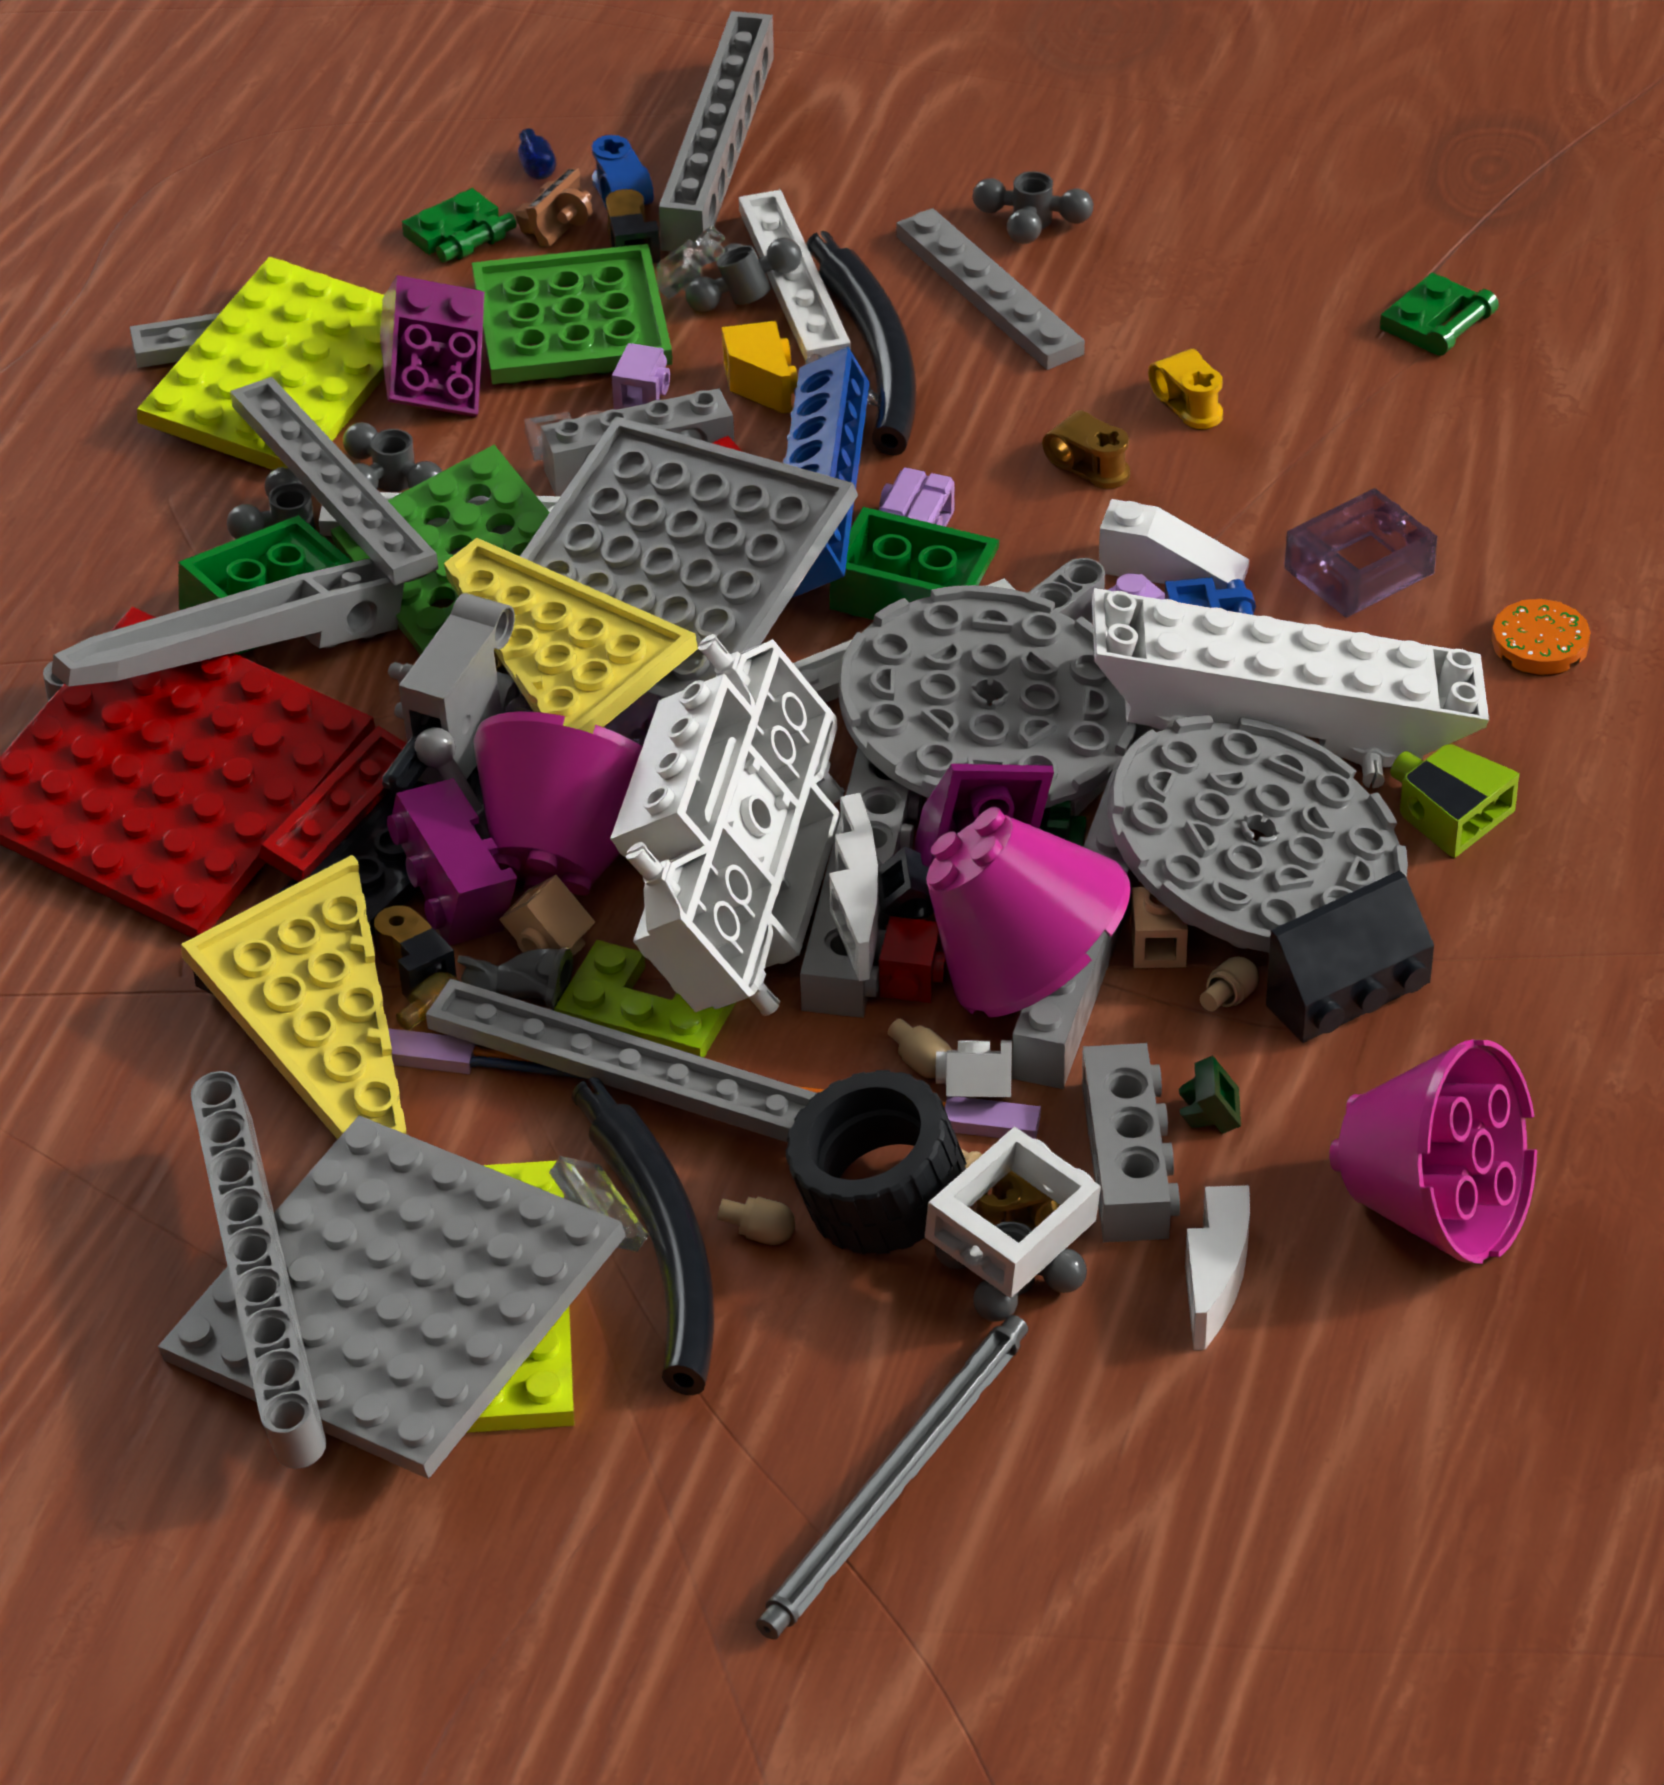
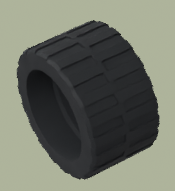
[785,1070,967,1255]

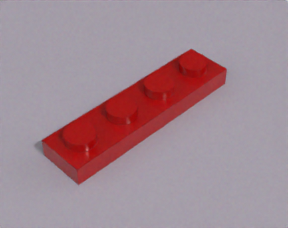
[259,725,407,882]

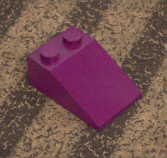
[914,764,1054,867]

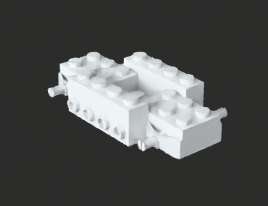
[610,634,844,1016]

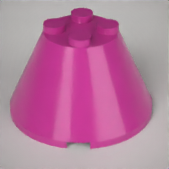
[473,712,643,895]
[926,807,1131,1018]
[1329,1040,1537,1264]

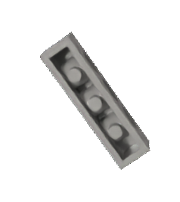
[541,388,734,496]
[1082,1043,1180,1242]

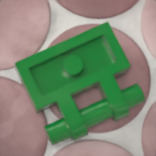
[402,188,517,263]

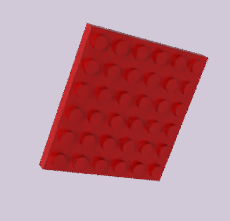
[0,606,375,938]

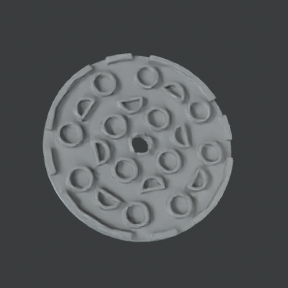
[839,585,1137,809]
[1107,715,1408,953]

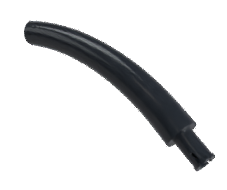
[806,231,916,456]
[572,1077,714,1395]

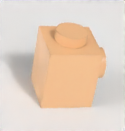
[499,875,595,956]
[1130,887,1188,968]

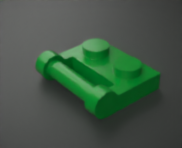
[1380,272,1499,356]

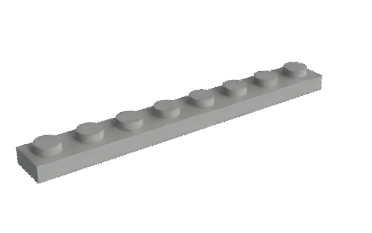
[230,377,439,585]
[426,978,816,1142]

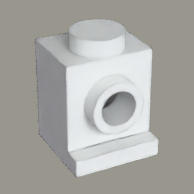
[936,1040,1012,1097]

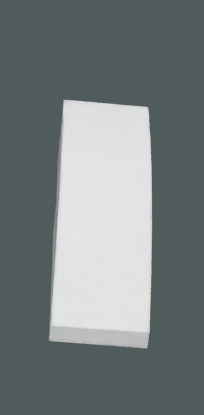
[1185,1186,1250,1350]

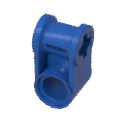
[592,135,654,210]

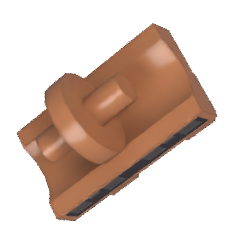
[515,168,593,246]

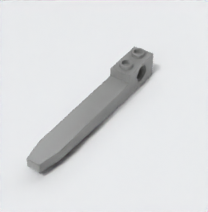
[52,558,404,687]

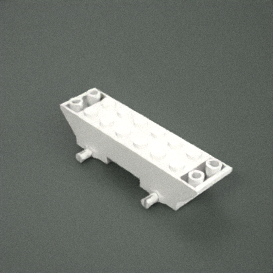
[1092,588,1489,788]

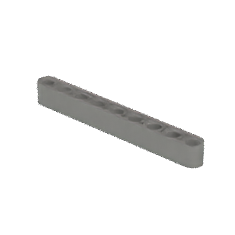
[191,1071,326,1469]

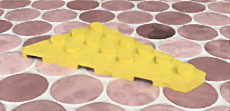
[444,538,698,734]
[181,855,406,1140]

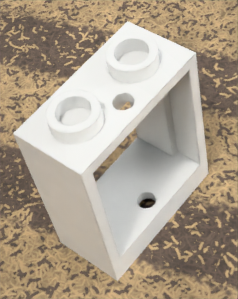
[925,1126,1101,1298]

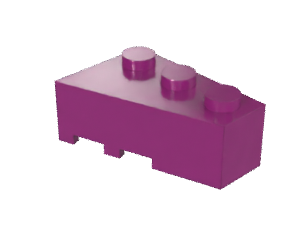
[387,778,517,946]

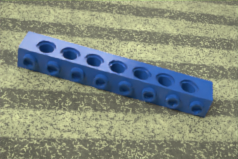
[783,346,870,598]

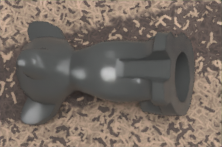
[457,947,573,1011]

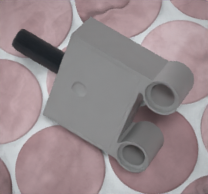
[382,593,523,797]

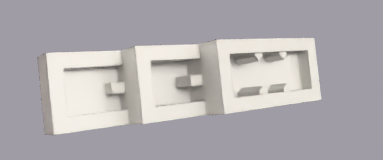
[829,793,878,981]

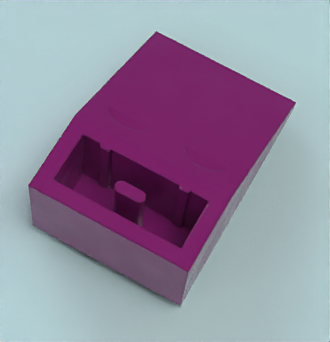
[380,275,485,417]

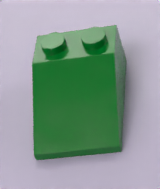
[830,507,999,620]
[178,515,353,655]

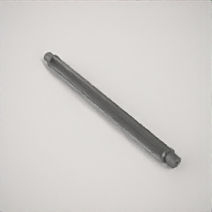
[756,1315,1029,1640]

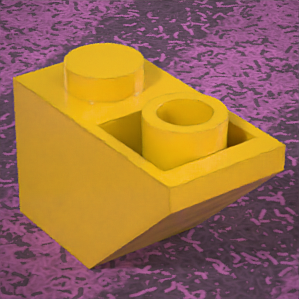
[722,321,798,413]

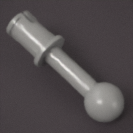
[415,727,489,840]

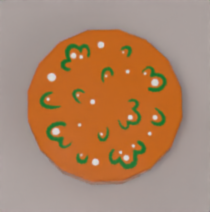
[1491,599,1591,675]

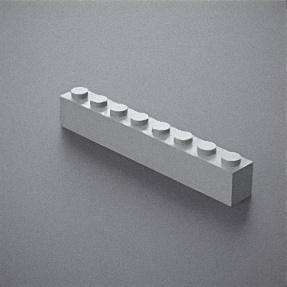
[1012,756,1139,1089]

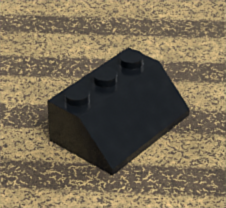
[1266,870,1434,1043]

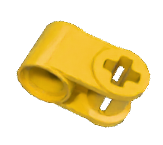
[1148,349,1223,429]

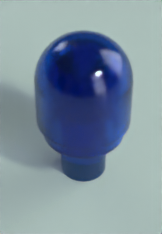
[518,128,557,180]

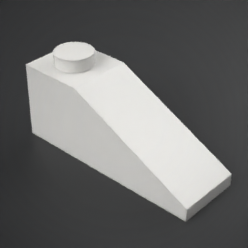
[1099,499,1249,590]

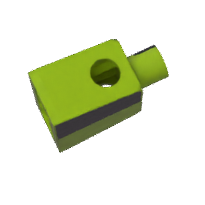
[1390,744,1519,859]

